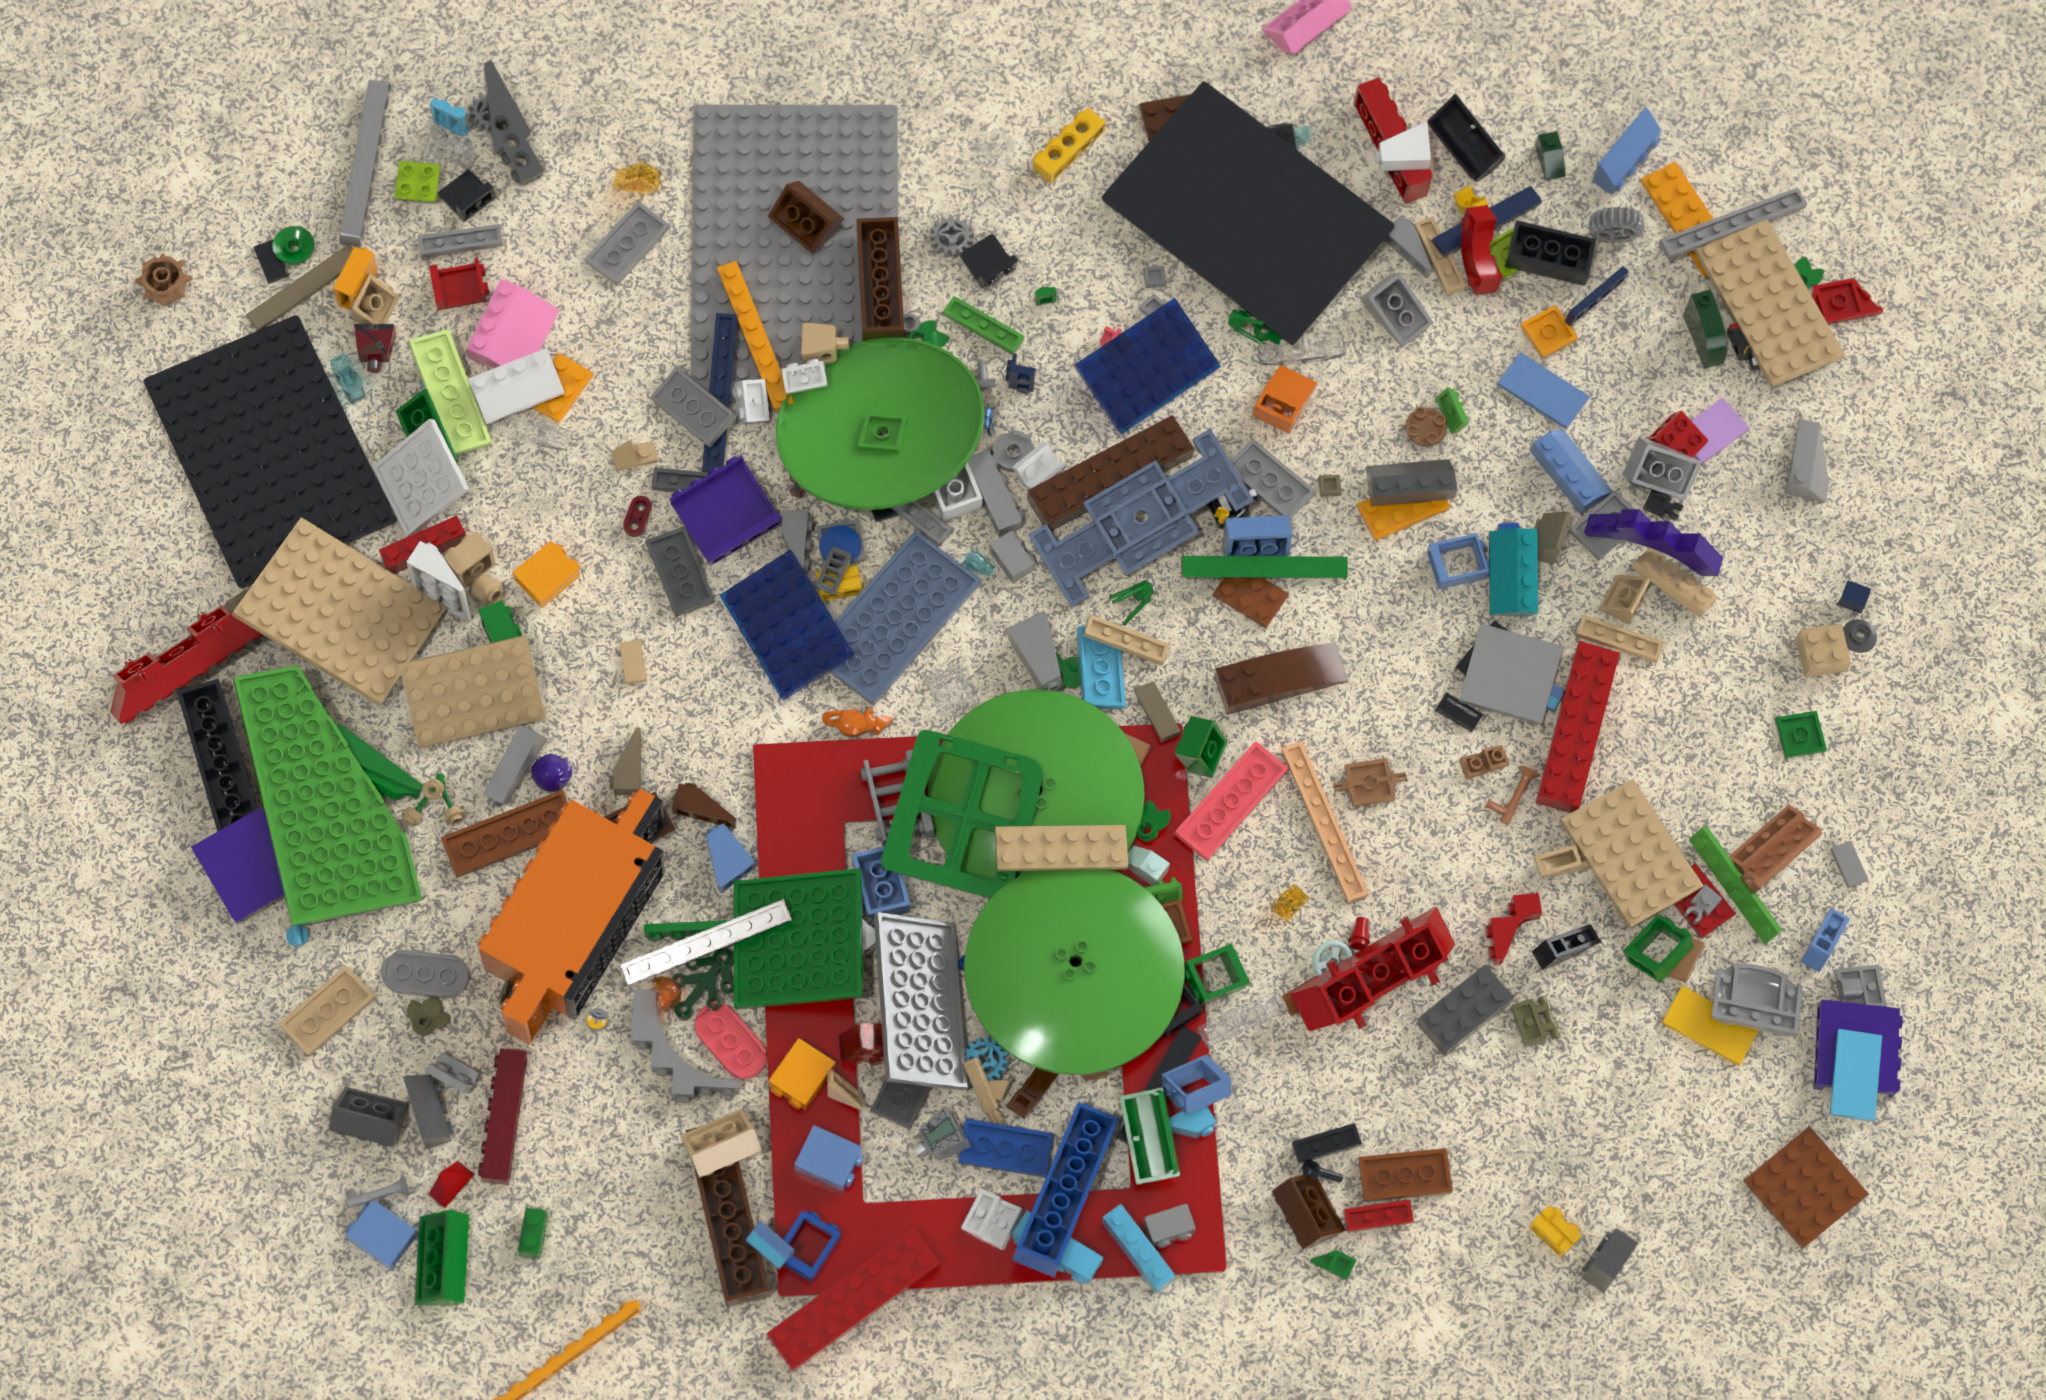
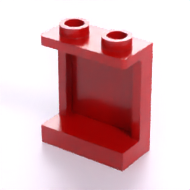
[429,258,490,311]

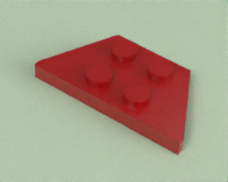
[1811,278,1883,325]

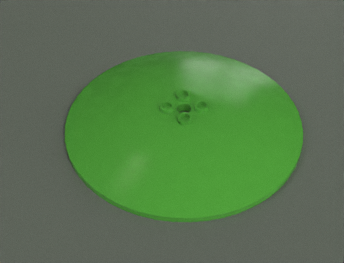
[776,337,985,510]
[928,689,1144,880]
[964,870,1185,1075]

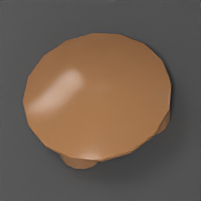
[1405,406,1447,446]

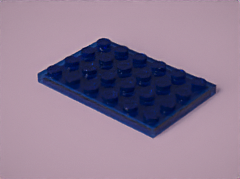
[1074,298,1221,435]
[719,549,855,701]

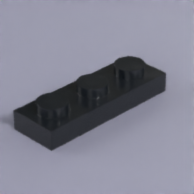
[1291,1123,1362,1164]

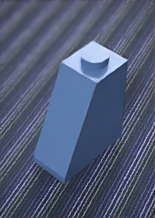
[706,823,756,894]

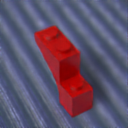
[1485,893,1542,966]

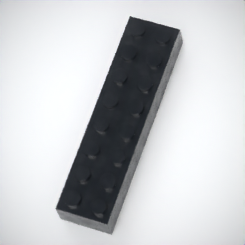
[177,678,258,832]

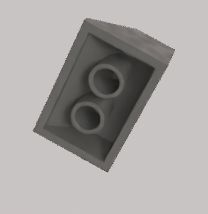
[403,1074,454,1149]
[329,1086,409,1147]

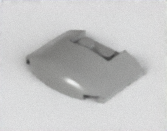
[1711,964,1803,1036]

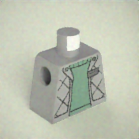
[914,1106,971,1160]

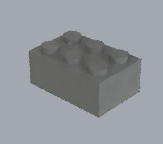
[1582,1228,1638,1293]

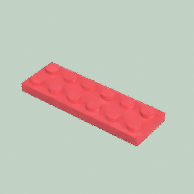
[1174,741,1289,861]

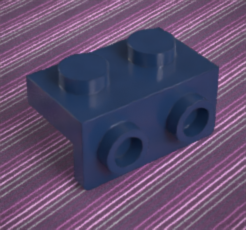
[1005,353,1036,393]

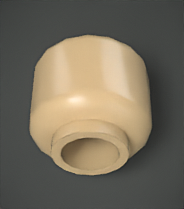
[471,574,503,606]

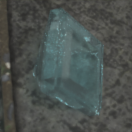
[1294,126,1313,144]

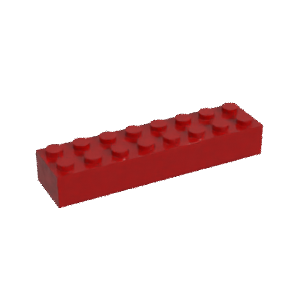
[1535,641,1620,813]
[766,1227,940,1372]

